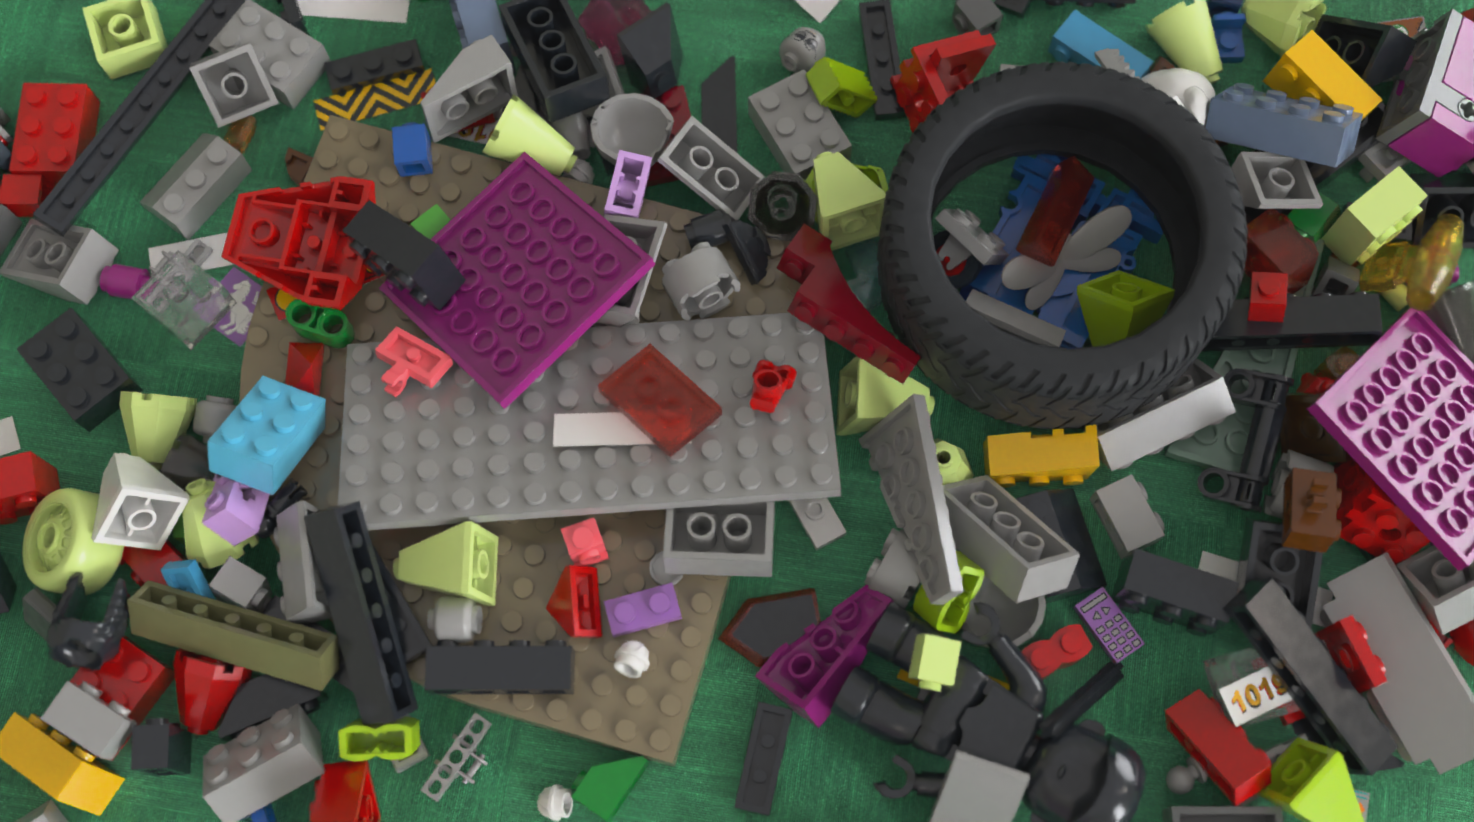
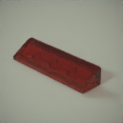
[1016,156,1095,267]

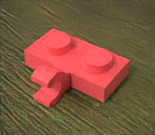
[375,326,453,397]

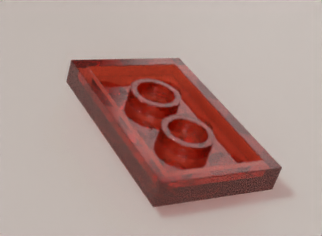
[598,344,722,458]

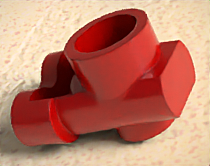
[750,360,797,413]

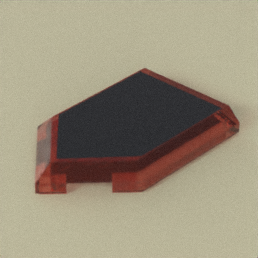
[718,588,821,668]

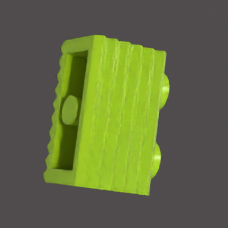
[806,57,878,118]

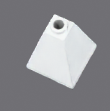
[92,453,190,550]

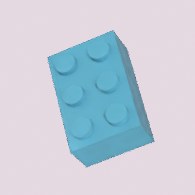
[207,376,326,495]

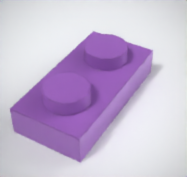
[604,583,682,638]

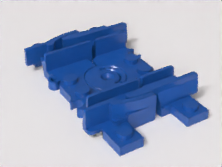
[959,154,1163,349]

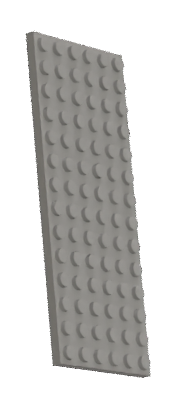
[338,313,841,530]

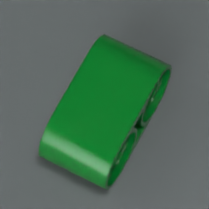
[285,299,355,349]

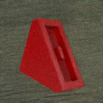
[285,342,325,396]
[545,565,602,639]

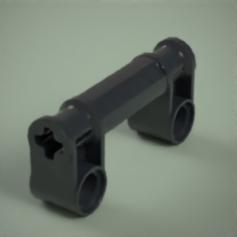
[1197,368,1294,514]

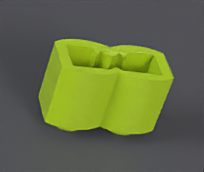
[913,550,984,634]
[338,716,420,761]

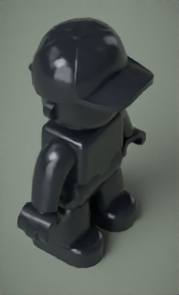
[830,602,1146,822]

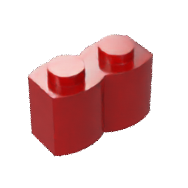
[1022,624,1093,680]

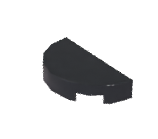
[722,220,771,285]

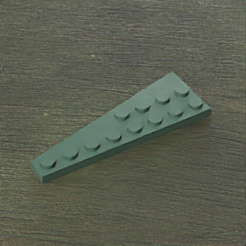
[1164,234,1325,472]

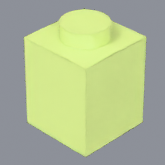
[908,634,961,691]

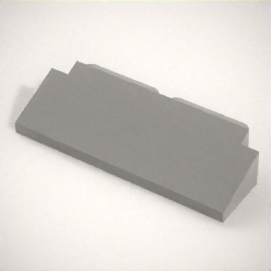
[1320,552,1474,775]

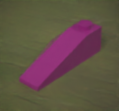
[755,584,894,728]

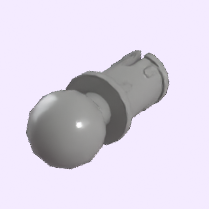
[1166,757,1208,795]

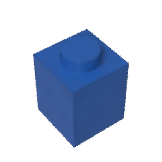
[392,122,433,177]

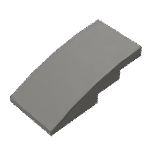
[928,751,1030,822]

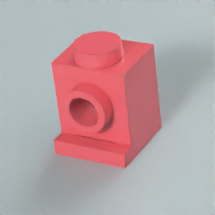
[561,517,609,567]

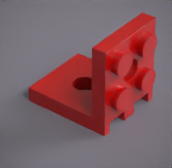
[890,30,981,133]
[930,34,996,97]
[1334,458,1431,566]
[1251,615,1388,726]

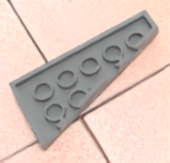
[859,394,963,605]

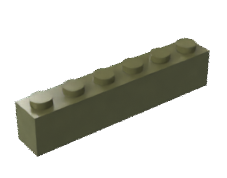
[127,580,339,691]

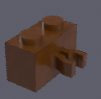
[1282,467,1342,553]

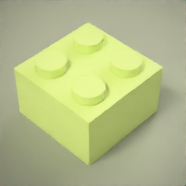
[82,0,167,80]

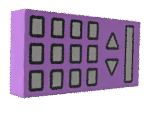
[1073,587,1145,665]

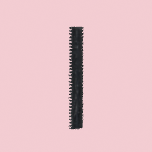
[1039,661,1124,740]

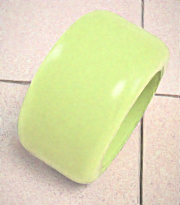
[22,488,125,595]

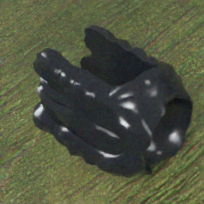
[47,572,130,671]

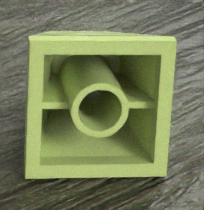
[813,152,886,251]
[836,356,935,436]
[393,521,498,606]

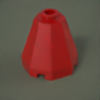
[173,648,253,735]

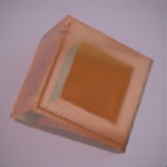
[223,115,257,154]

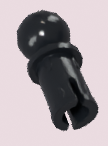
[255,478,308,538]

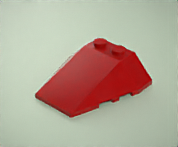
[221,176,376,310]

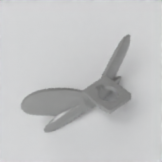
[1001,205,1132,310]

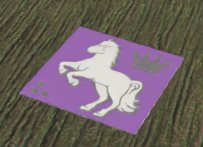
[194,267,262,347]

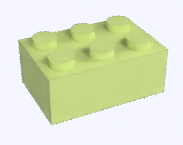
[1321,166,1428,265]

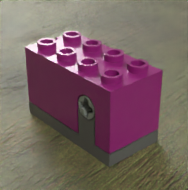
[1376,9,1474,178]

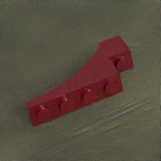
[776,224,921,384]

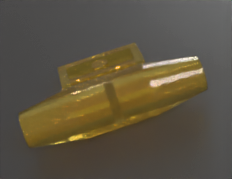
[1359,214,1464,311]

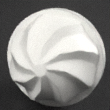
[562,159,594,184]
[614,641,649,678]
[537,784,573,821]

